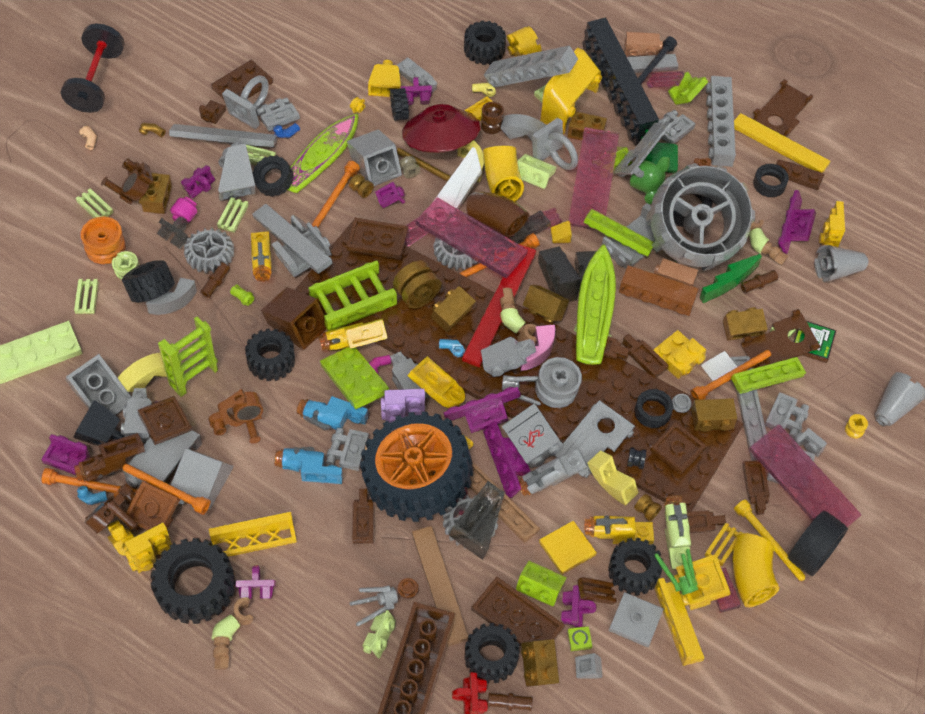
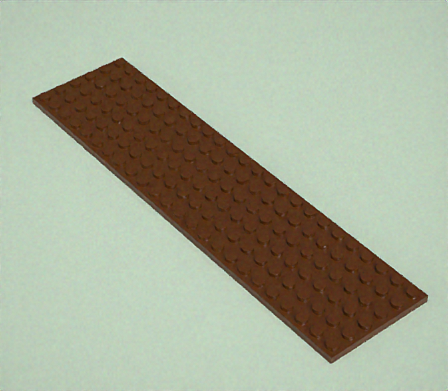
[295,220,744,512]

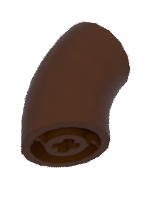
[466,192,530,238]

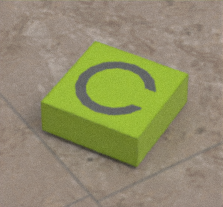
[567,626,592,651]

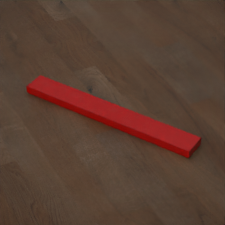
[462,244,537,368]

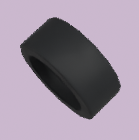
[753,164,789,197]
[634,389,673,428]

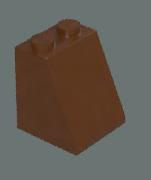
[261,287,326,350]

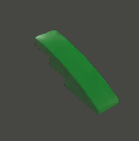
[700,254,762,303]

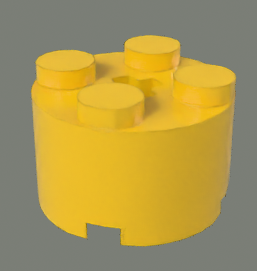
[506,26,542,57]

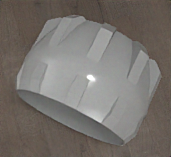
[646,163,755,271]

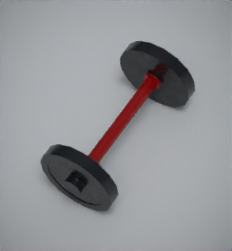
[60,23,125,113]

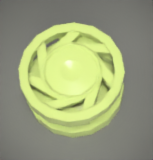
[112,251,140,279]

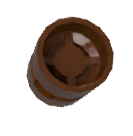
[481,101,504,134]

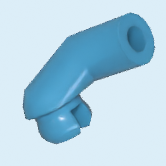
[439,339,465,357]
[77,486,107,505]

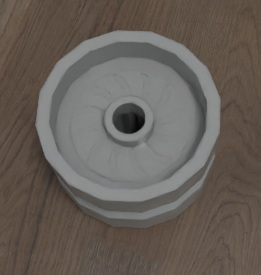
[535,357,582,408]

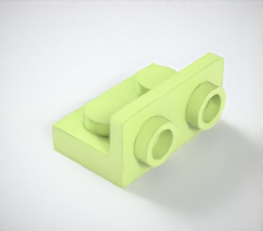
[518,154,557,189]

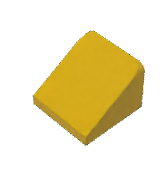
[551,221,572,243]

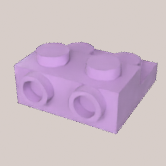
[381,389,425,423]

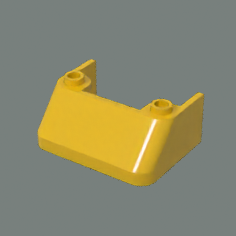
[540,48,602,134]

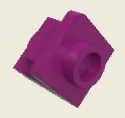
[375,182,406,209]

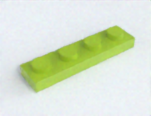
[584,209,654,257]
[731,357,806,394]

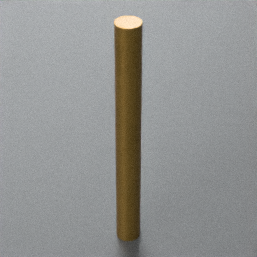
[397,147,451,182]

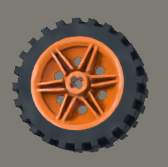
[360,411,473,522]

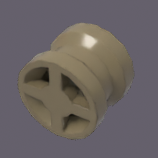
[399,156,420,178]

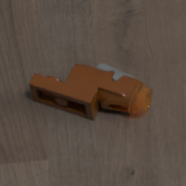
[74,433,145,482]

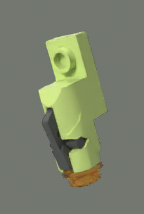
[664,495,691,570]

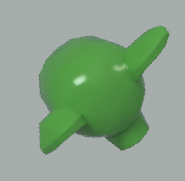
[630,157,670,204]

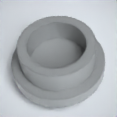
[672,394,691,413]

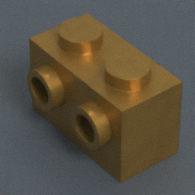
[567,111,607,145]
[139,173,172,214]
[523,285,570,323]
[431,286,476,332]
[723,307,768,341]
[691,398,738,432]

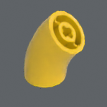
[483,146,524,202]
[732,533,780,608]

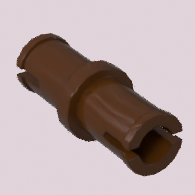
[200,262,230,298]
[740,270,779,294]
[487,692,533,711]

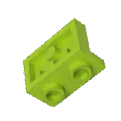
[668,72,708,105]
[516,561,567,606]

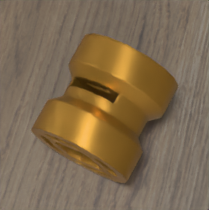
[349,174,374,198]
[634,493,662,522]

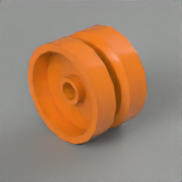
[80,216,126,264]

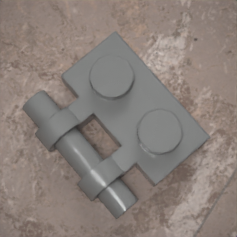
[256,97,300,131]
[658,110,696,144]
[765,392,809,439]
[326,428,369,471]

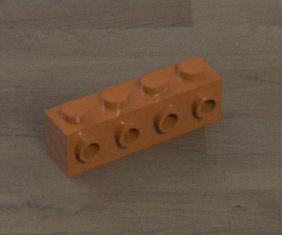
[619,265,699,316]

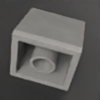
[347,129,402,186]
[218,143,255,201]
[171,448,233,510]

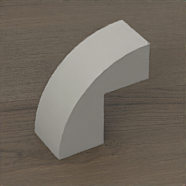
[501,114,546,140]
[146,278,197,315]

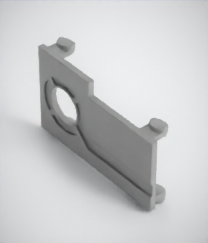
[613,122,676,178]
[554,400,635,478]

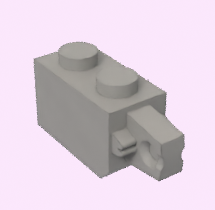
[481,337,536,377]
[390,352,429,399]
[121,388,152,443]

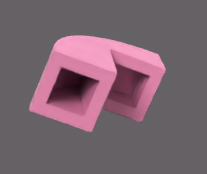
[520,325,555,371]

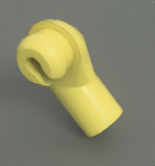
[472,83,496,97]

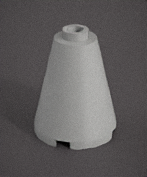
[814,245,869,282]
[875,372,925,426]

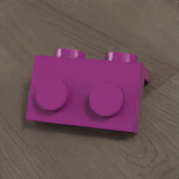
[41,434,90,476]

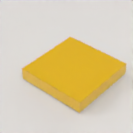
[539,520,597,575]

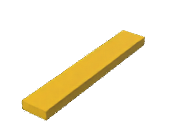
[734,113,831,173]

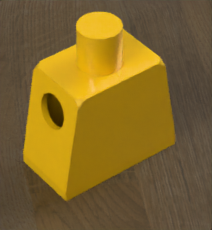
[368,60,401,97]

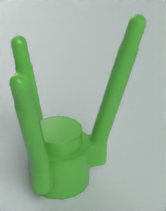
[654,549,698,595]

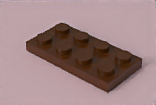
[471,576,565,646]

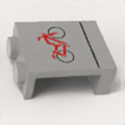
[502,403,564,468]

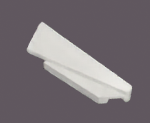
[425,147,482,229]

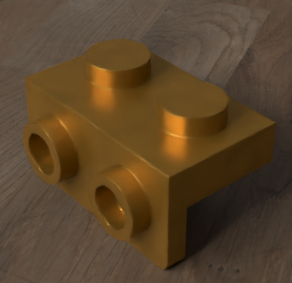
[521,639,559,687]

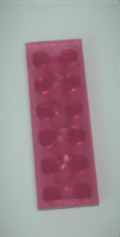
[568,127,619,231]
[416,197,528,278]
[749,424,861,527]

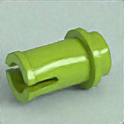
[230,284,254,306]

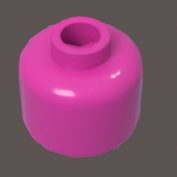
[170,196,197,224]

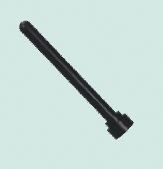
[638,36,677,84]

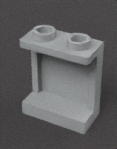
[271,222,331,277]

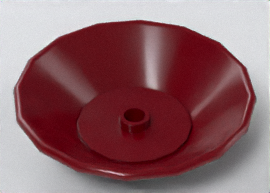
[402,104,481,153]

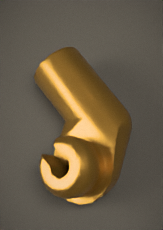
[138,122,166,137]

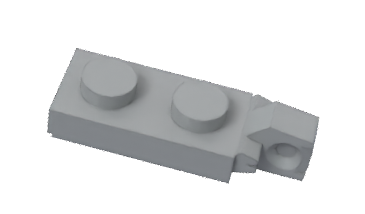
[397,58,437,92]

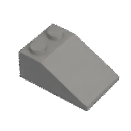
[65,354,131,415]

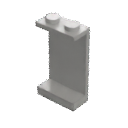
[602,203,656,269]
[123,431,202,489]

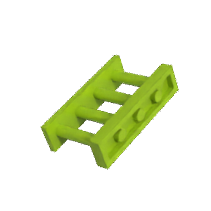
[308,261,397,331]
[158,317,218,397]

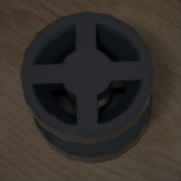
[627,447,647,469]

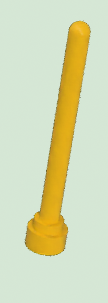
[733,499,805,581]

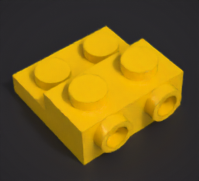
[819,201,845,247]
[653,330,706,379]
[124,523,172,573]
[674,554,730,610]

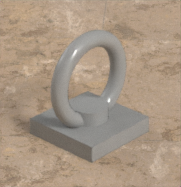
[222,76,269,130]
[532,118,578,170]

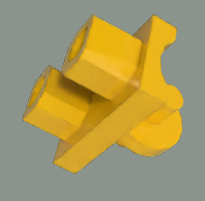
[107,520,134,556]

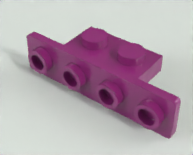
[778,190,816,254]
[443,387,521,433]
[483,421,531,498]

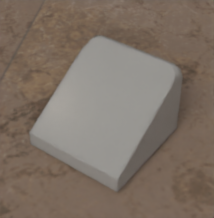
[291,215,308,234]
[575,653,602,679]

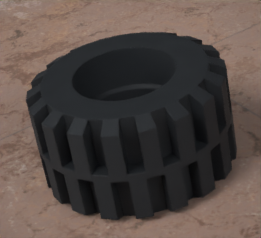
[464,20,506,65]
[122,260,175,303]
[245,328,295,381]
[608,538,663,596]
[464,623,519,683]

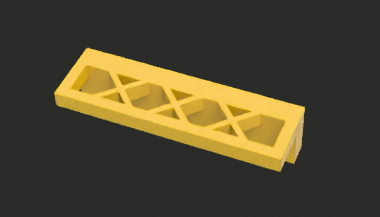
[209,512,297,557]
[655,578,704,666]

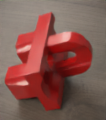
[452,672,488,714]

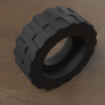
[252,155,294,197]

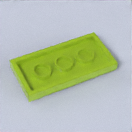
[320,347,389,410]

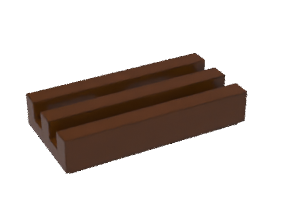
[577,577,617,605]

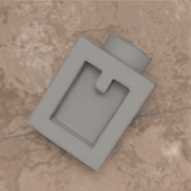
[793,428,827,457]

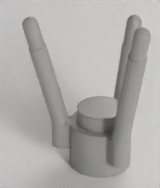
[502,375,541,405]
[349,585,398,626]

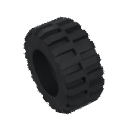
[150,538,236,624]

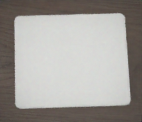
[701,351,737,381]

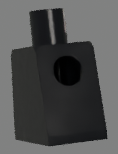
[73,400,125,446]

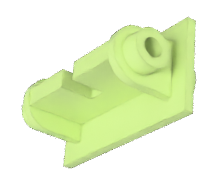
[362,610,396,658]

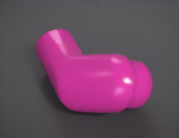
[369,355,391,374]

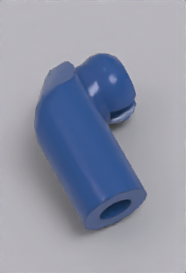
[273,123,300,138]

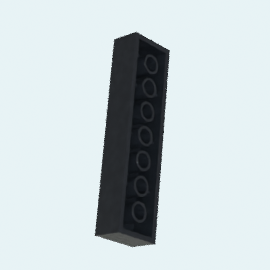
[582,17,659,146]

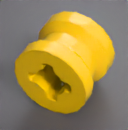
[845,414,868,439]

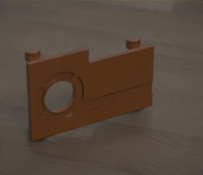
[753,79,813,137]
[741,309,821,368]

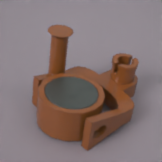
[208,388,263,444]

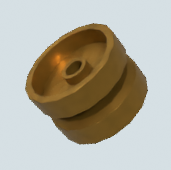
[393,260,442,309]

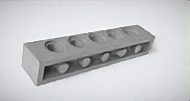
[484,45,578,87]
[706,76,736,167]

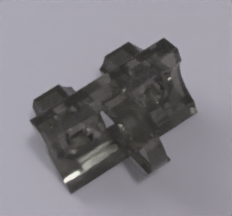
[157,216,189,249]

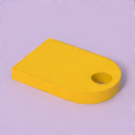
[407,356,465,408]

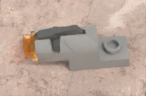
[519,449,588,496]

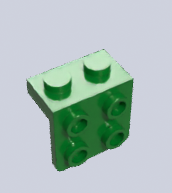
[641,130,678,173]

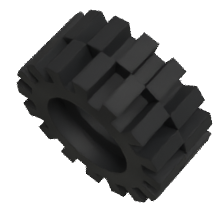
[390,88,409,121]

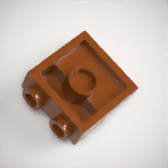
[126,481,180,531]

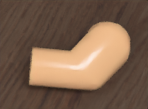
[79,126,97,150]

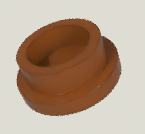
[398,578,419,599]

